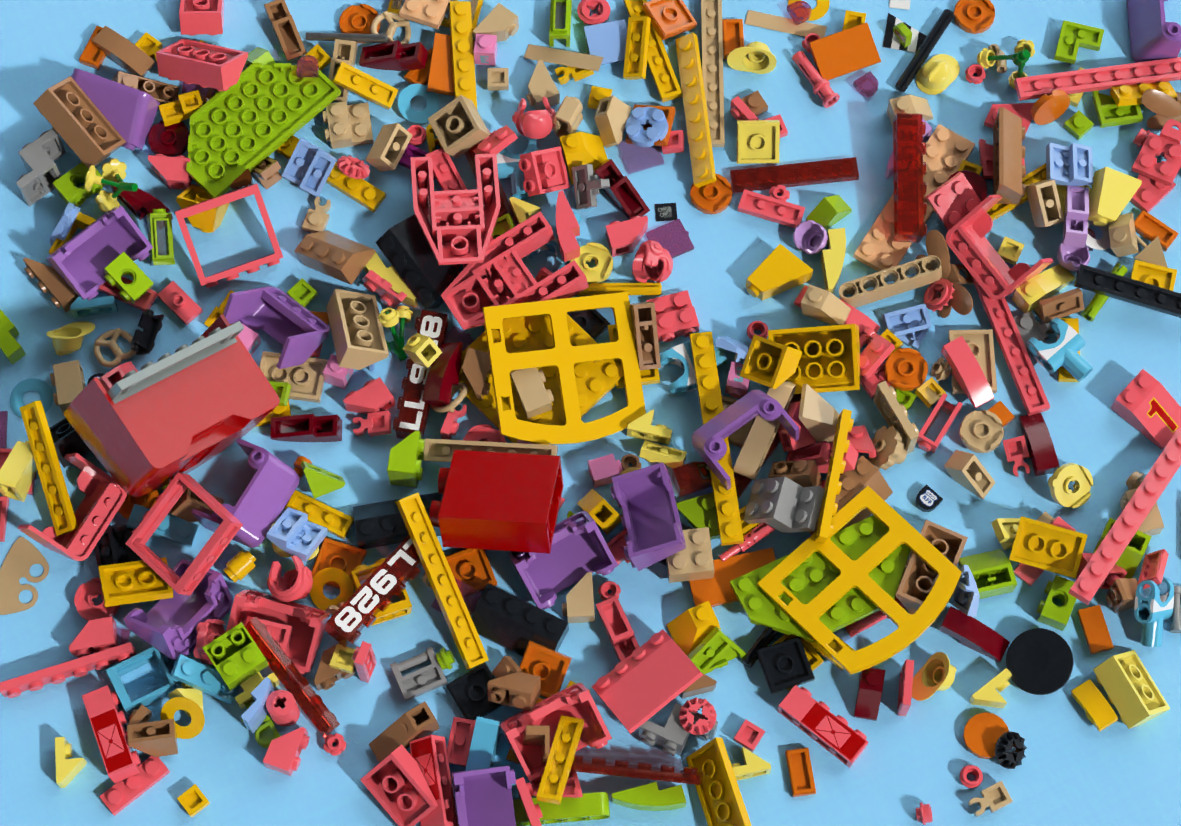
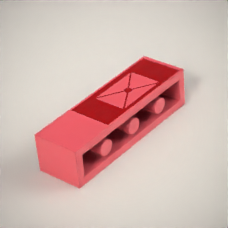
[82,685,141,783]
[777,685,869,768]
[409,735,458,826]

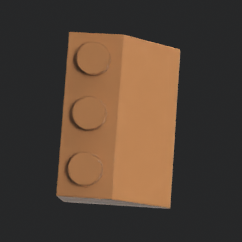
[294,230,376,285]

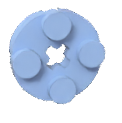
[625,107,669,147]

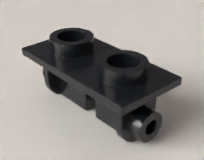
[130,309,164,355]

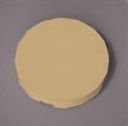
[959,410,1004,453]

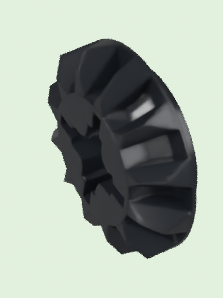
[995,731,1028,769]

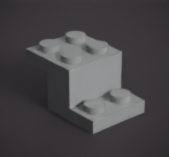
[16,128,66,207]
[743,476,825,533]
[639,703,718,756]

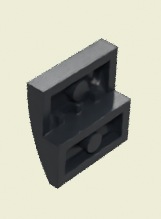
[94,524,142,566]

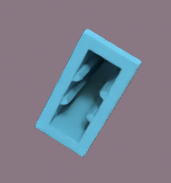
[465,716,501,771]

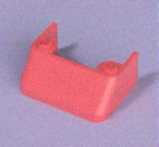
[946,195,1053,300]
[17,453,127,561]

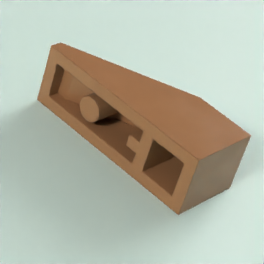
[630,302,661,370]

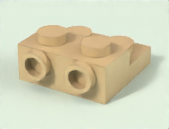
[322,101,374,149]

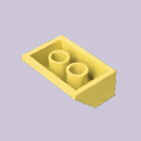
[1093,650,1170,729]

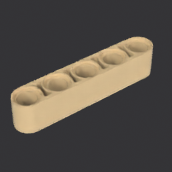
[839,255,942,308]
[733,381,796,480]

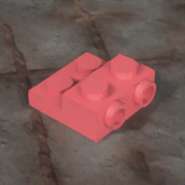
[519,146,570,197]
[646,290,700,342]

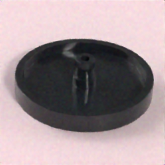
[1006,628,1074,695]

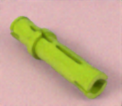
[1081,263,1128,322]

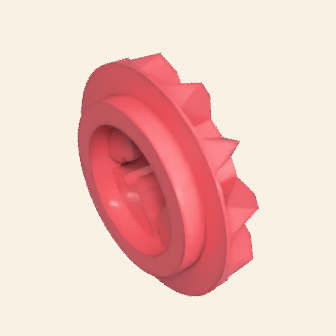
[577,0,610,25]
[337,155,370,179]
[923,278,955,312]
[679,697,717,735]

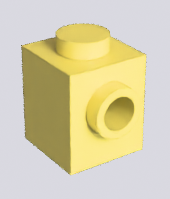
[402,333,442,368]

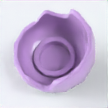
[793,220,828,255]
[1057,240,1090,272]

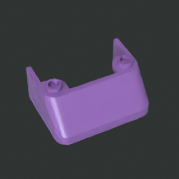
[223,286,330,369]
[692,390,799,490]
[192,438,300,548]

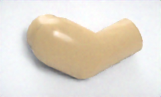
[988,44,1007,73]

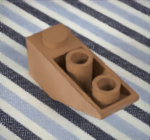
[112,71,179,105]
[23,257,78,312]
[369,701,440,763]

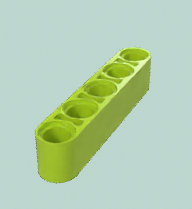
[513,792,610,826]

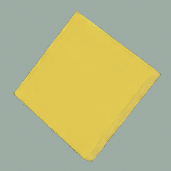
[737,120,780,164]

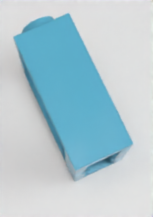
[106,647,179,715]

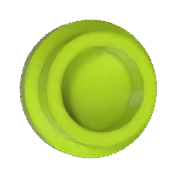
[436,647,455,670]

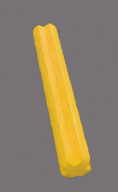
[577,282,662,296]

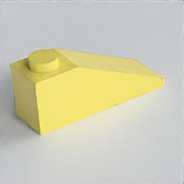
[1012,263,1075,314]

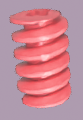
[266,690,300,726]

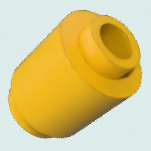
[223,550,256,583]

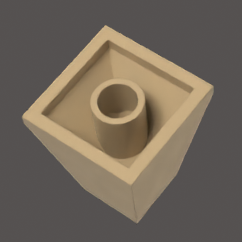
[798,384,839,443]

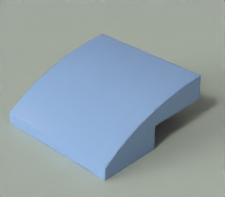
[583,19,627,65]
[281,137,337,197]
[1046,143,1093,186]
[266,507,328,562]
[241,677,275,733]

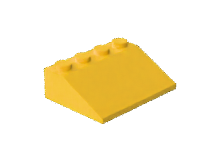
[768,324,860,394]

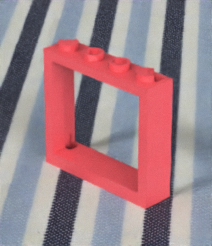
[174,183,284,288]
[125,472,243,596]

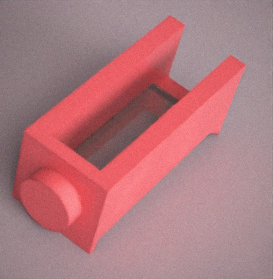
[916,393,963,453]

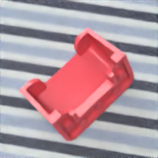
[226,589,330,674]
[500,683,612,782]

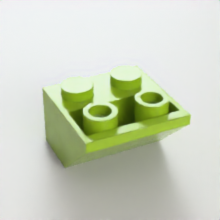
[387,431,425,488]
[1093,518,1152,578]
[958,549,1017,599]
[203,622,269,691]

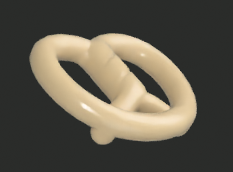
[371,11,411,45]
[94,328,137,368]
[430,382,468,413]

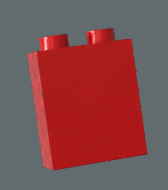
[429,450,564,554]

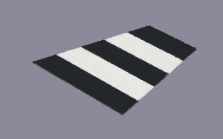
[883,13,927,53]

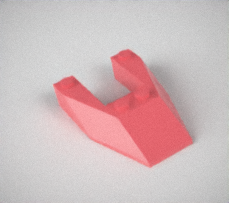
[410,154,501,265]
[441,211,589,330]

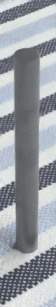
[306,32,388,43]

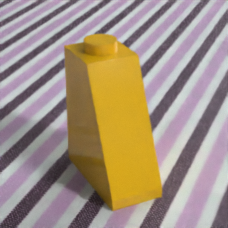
[745,244,813,301]

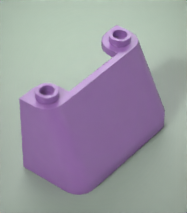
[1126,0,1181,63]
[71,68,160,151]
[46,205,153,301]
[508,511,618,609]
[123,559,233,661]
[452,765,516,826]

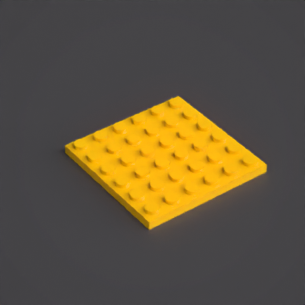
[458,314,623,445]

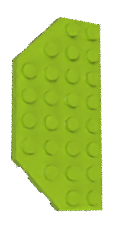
[186,63,342,198]
[730,515,911,642]

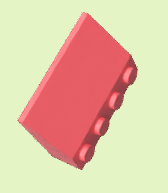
[591,629,703,734]

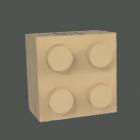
[428,95,490,158]
[666,527,714,583]

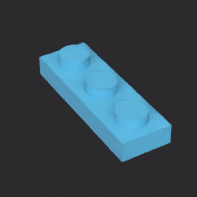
[127,504,199,548]
[170,654,240,704]

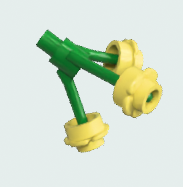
[977,39,1035,89]
[378,306,413,362]

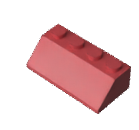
[156,38,248,91]

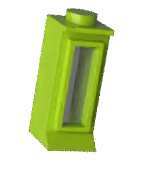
[549,0,572,47]
[147,209,175,266]

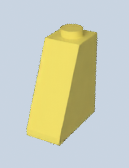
[1088,167,1142,226]
[0,441,37,502]

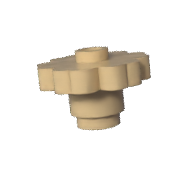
[867,426,907,470]

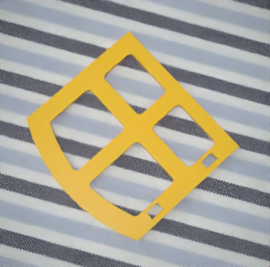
[482,292,646,445]
[757,486,962,675]

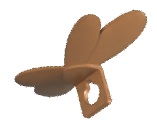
[1141,89,1181,130]
[915,229,973,318]

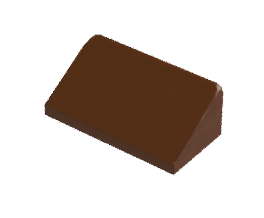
[230,168,253,191]

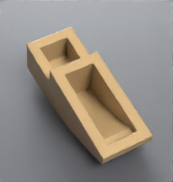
[329,39,358,102]

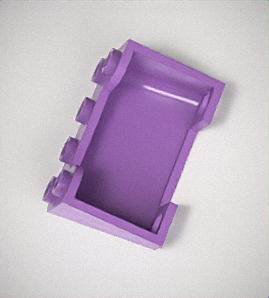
[610,462,686,571]

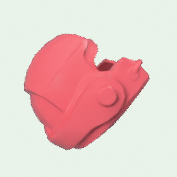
[512,97,556,139]
[632,240,673,283]
[267,555,313,602]

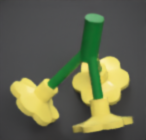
[85,158,138,212]

